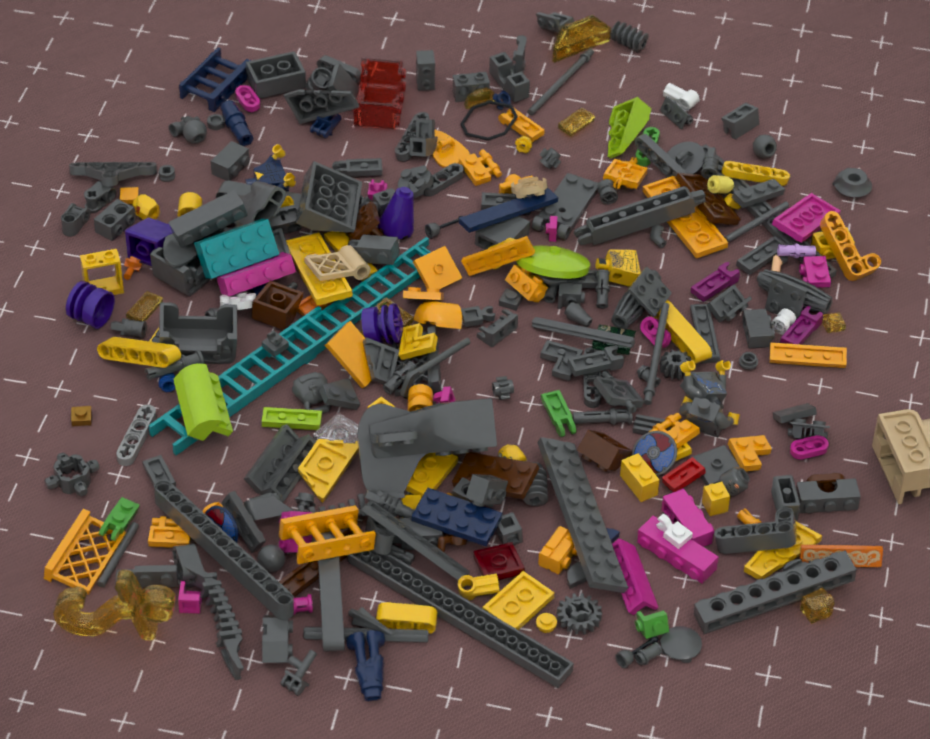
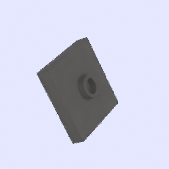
[690,445,740,486]

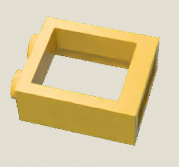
[80,249,124,295]

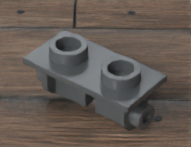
[660,96,693,129]

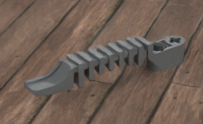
[244,492,405,521]
[172,544,244,680]

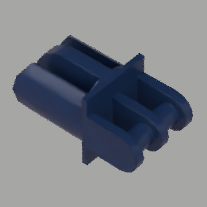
[310,114,342,138]

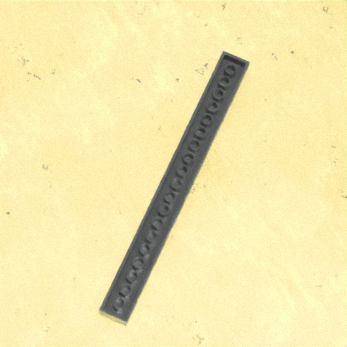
[348,550,574,688]

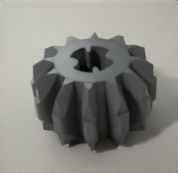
[660,349,691,381]

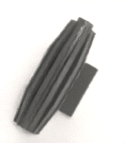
[611,266,672,329]
[757,269,833,320]

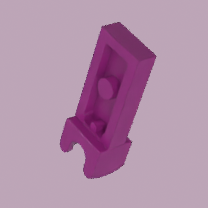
[691,262,740,302]
[780,306,823,345]

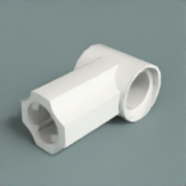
[663,83,700,112]

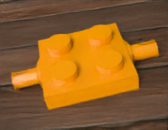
[603,157,648,189]

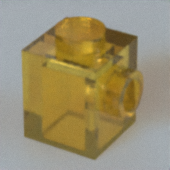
[800,588,835,624]

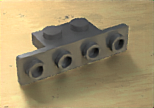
[115,565,196,588]

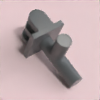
[281,649,317,696]

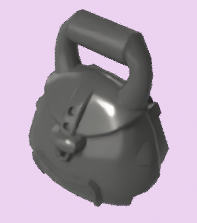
[292,372,331,414]

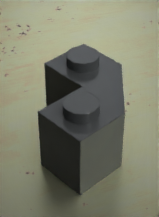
[262,615,293,663]

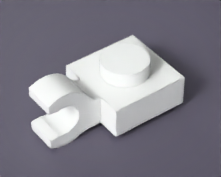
[656,514,693,549]

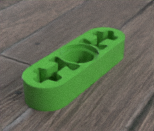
[635,127,660,166]

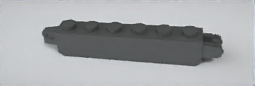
[574,186,706,246]

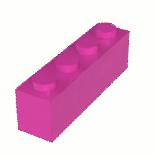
[216,252,296,297]
[637,516,719,584]

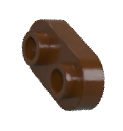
[806,473,845,492]

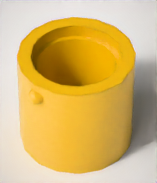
[177,192,202,217]

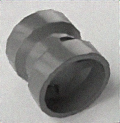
[597,179,618,204]

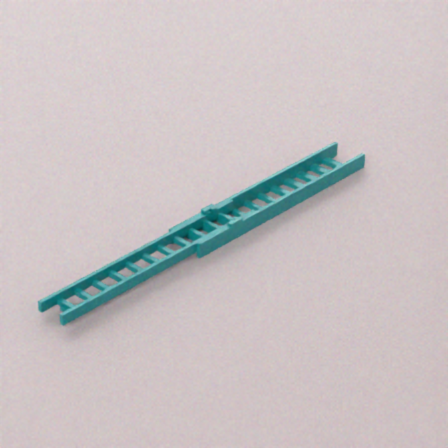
[149,237,431,455]

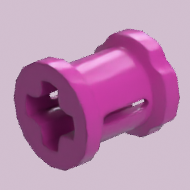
[293,594,313,615]

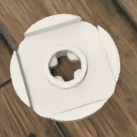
[220,291,256,310]

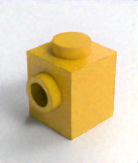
[702,482,730,516]

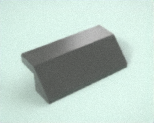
[244,424,316,502]

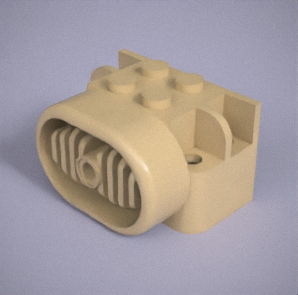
[872,409,930,504]

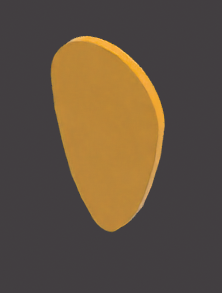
[432,130,470,168]

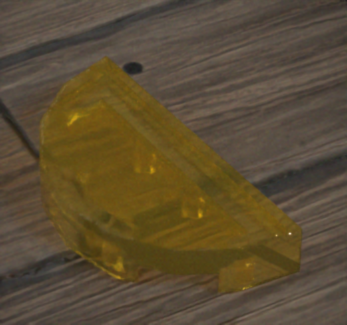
[464,88,495,109]

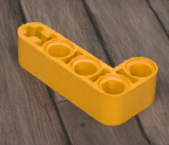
[820,211,881,281]

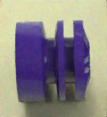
[65,281,115,329]
[361,303,403,344]

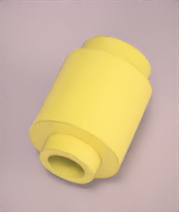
[707,175,734,194]

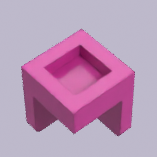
[178,581,202,614]

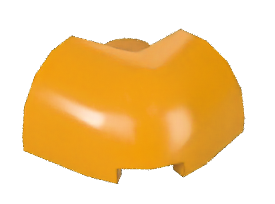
[413,300,462,329]

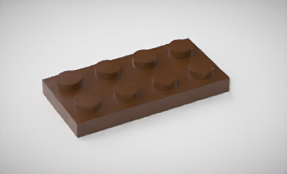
[675,173,741,225]
[452,452,540,499]

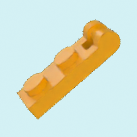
[498,108,545,142]

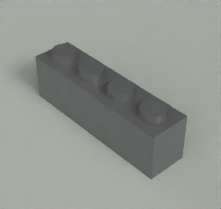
[168,190,248,248]

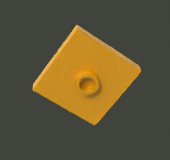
[413,246,462,289]

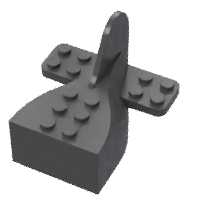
[358,398,497,493]

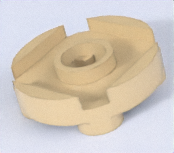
[511,177,547,198]

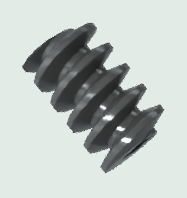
[610,21,649,52]
[523,462,548,506]

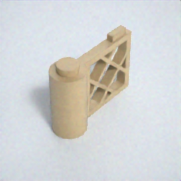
[304,245,371,281]

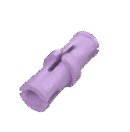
[777,244,816,258]

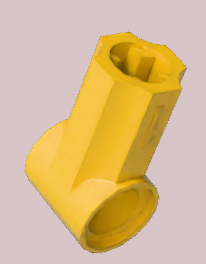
[458,574,500,601]

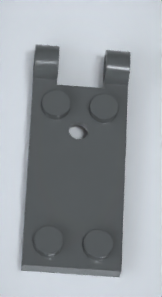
[532,173,599,240]

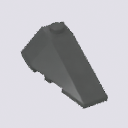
[284,90,359,124]

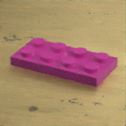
[772,193,841,243]

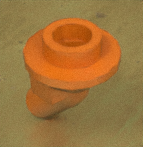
[123,256,143,280]

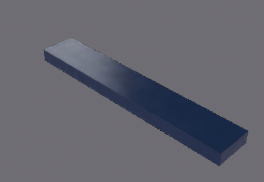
[459,188,558,233]

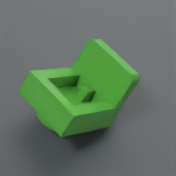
[635,610,669,639]

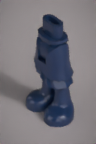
[346,630,385,701]

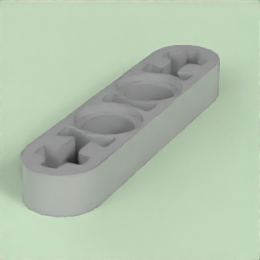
[116,404,156,466]

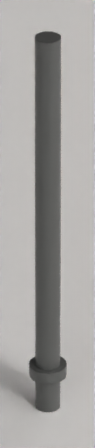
[527,48,594,115]
[644,303,669,405]

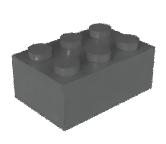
[246,51,306,99]

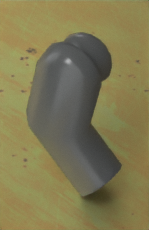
[650,224,667,248]

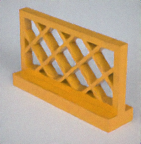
[44,509,126,595]

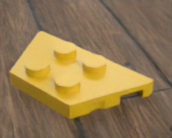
[298,439,359,502]

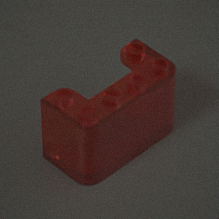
[353,58,406,129]

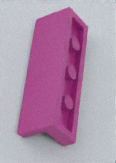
[612,538,659,615]

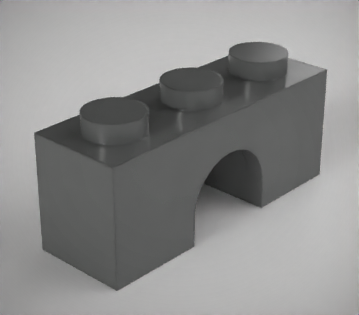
[489,52,530,102]
[796,478,861,513]

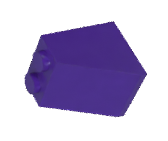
[125,217,172,266]

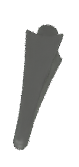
[348,607,394,636]

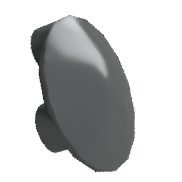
[660,626,702,663]

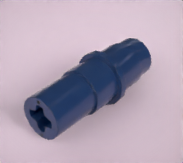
[220,100,253,146]

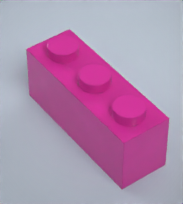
[661,489,714,547]

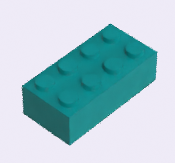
[194,219,280,279]

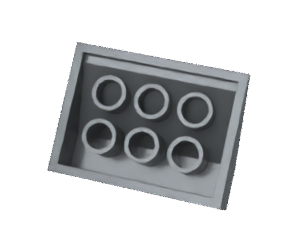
[296,161,362,232]

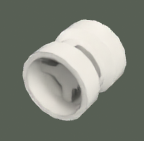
[771,308,796,335]

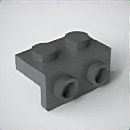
[536,12,575,33]
[707,284,752,323]

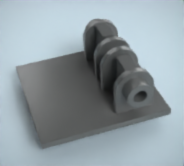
[788,418,830,439]

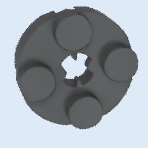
[398,165,433,198]

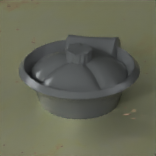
[832,168,872,197]

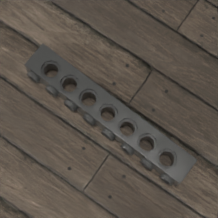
[694,550,857,634]

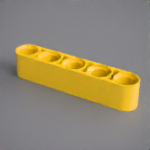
[651,300,712,364]
[97,337,181,368]

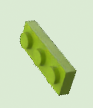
[261,407,322,430]

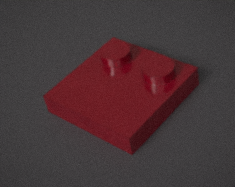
[473,542,525,580]

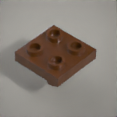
[347,201,383,241]

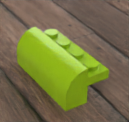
[173,363,233,441]

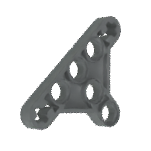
[69,162,157,186]

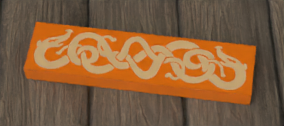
[799,545,883,567]

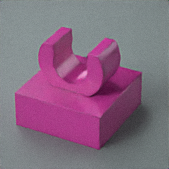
[367,179,387,200]

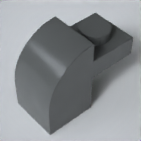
[409,119,438,157]

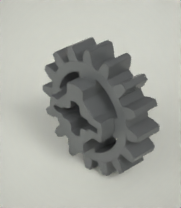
[557,593,602,635]

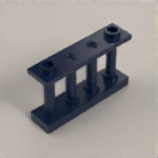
[179,47,251,112]

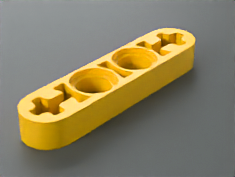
[721,161,790,186]

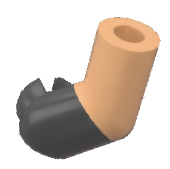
[771,255,788,272]

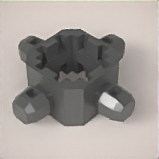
[44,452,100,496]

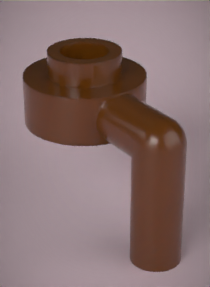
[437,533,467,553]

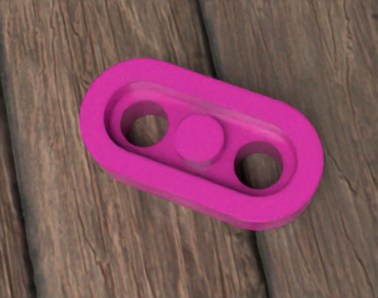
[235,85,260,112]
[640,316,671,348]
[790,435,829,460]

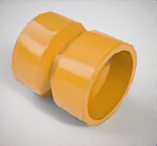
[408,384,433,412]

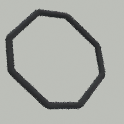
[460,100,518,141]

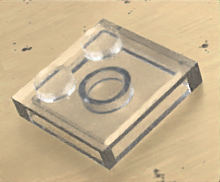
[313,412,359,444]

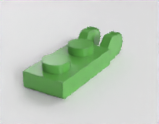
[541,390,577,437]
[99,497,140,541]

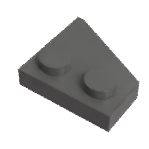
[363,337,399,384]

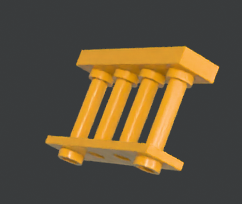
[279,505,376,564]

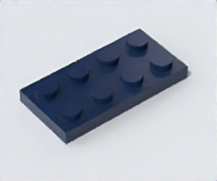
[411,488,502,547]

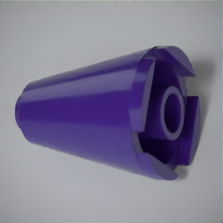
[378,187,414,239]

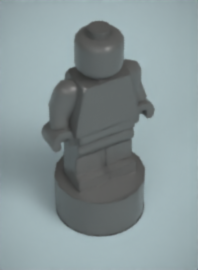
[169,116,200,137]

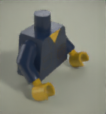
[245,144,296,192]

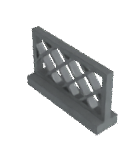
[392,326,442,396]

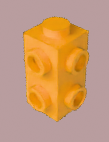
[505,265,548,303]

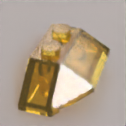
[552,15,611,63]

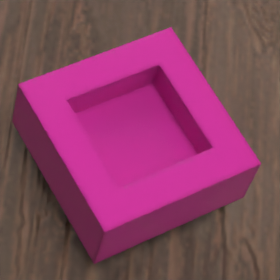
[546,216,558,242]

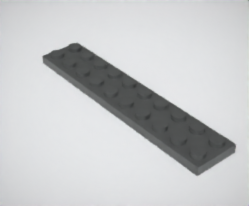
[537,437,628,593]

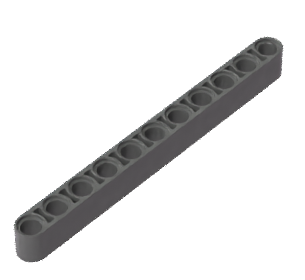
[154,480,294,620]

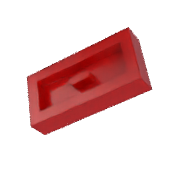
[662,457,706,492]

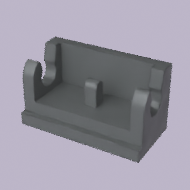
[722,103,759,139]
[477,309,518,347]

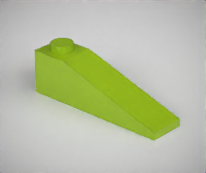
[608,97,652,159]

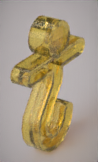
[53,570,176,641]

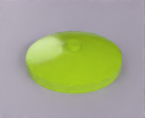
[516,245,590,279]

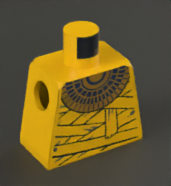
[595,250,641,287]

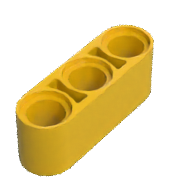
[376,602,438,634]

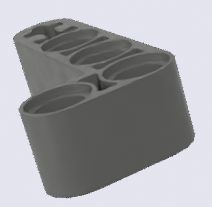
[714,507,797,554]

